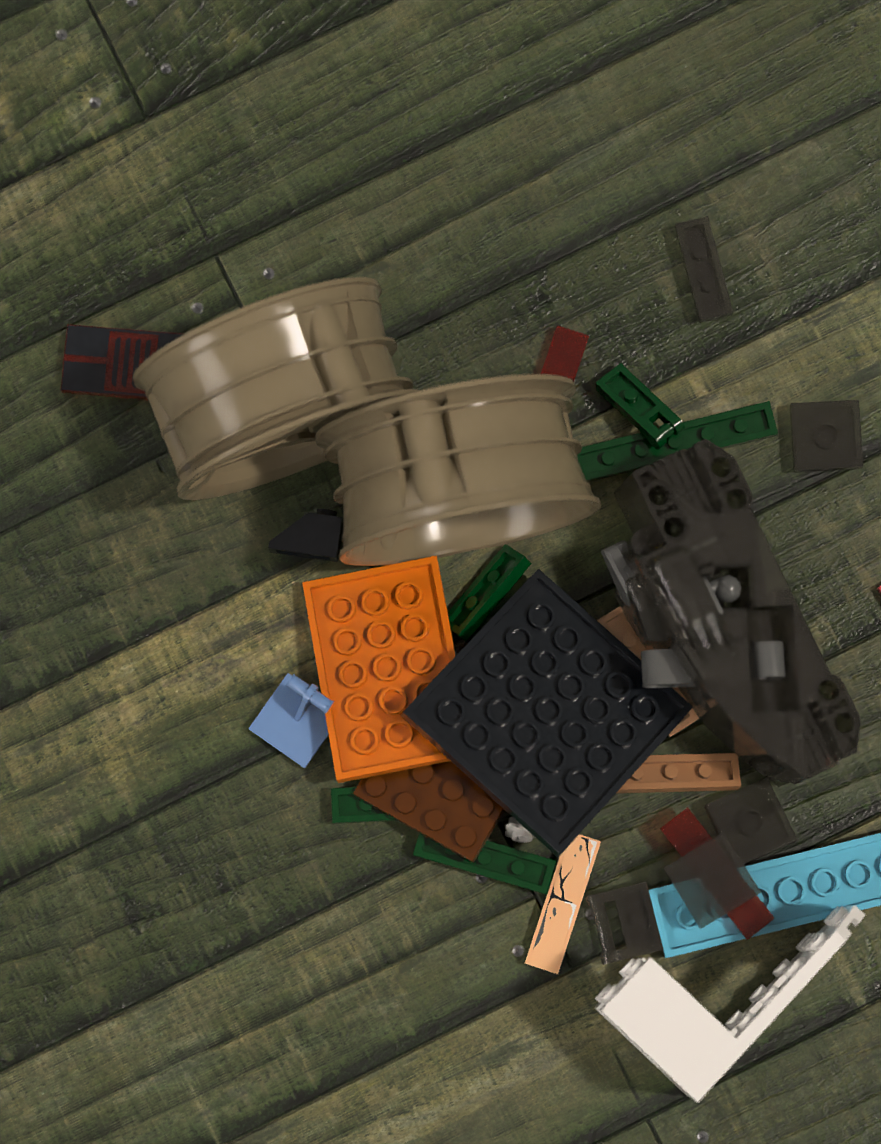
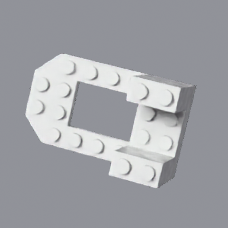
[595,905,865,1102]

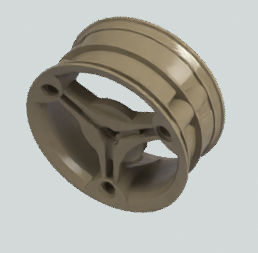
[133,277,420,500]
[315,374,601,566]

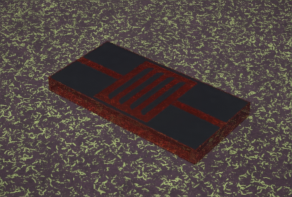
[60,324,184,400]

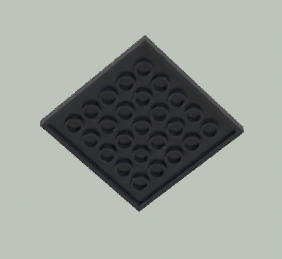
[401,569,693,858]

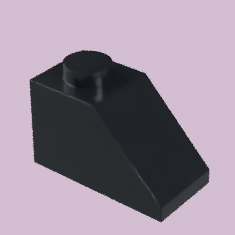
[268,509,343,562]

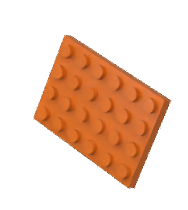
[302,555,456,783]

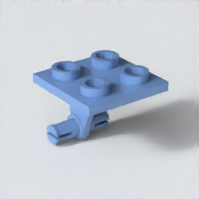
[248,673,334,769]

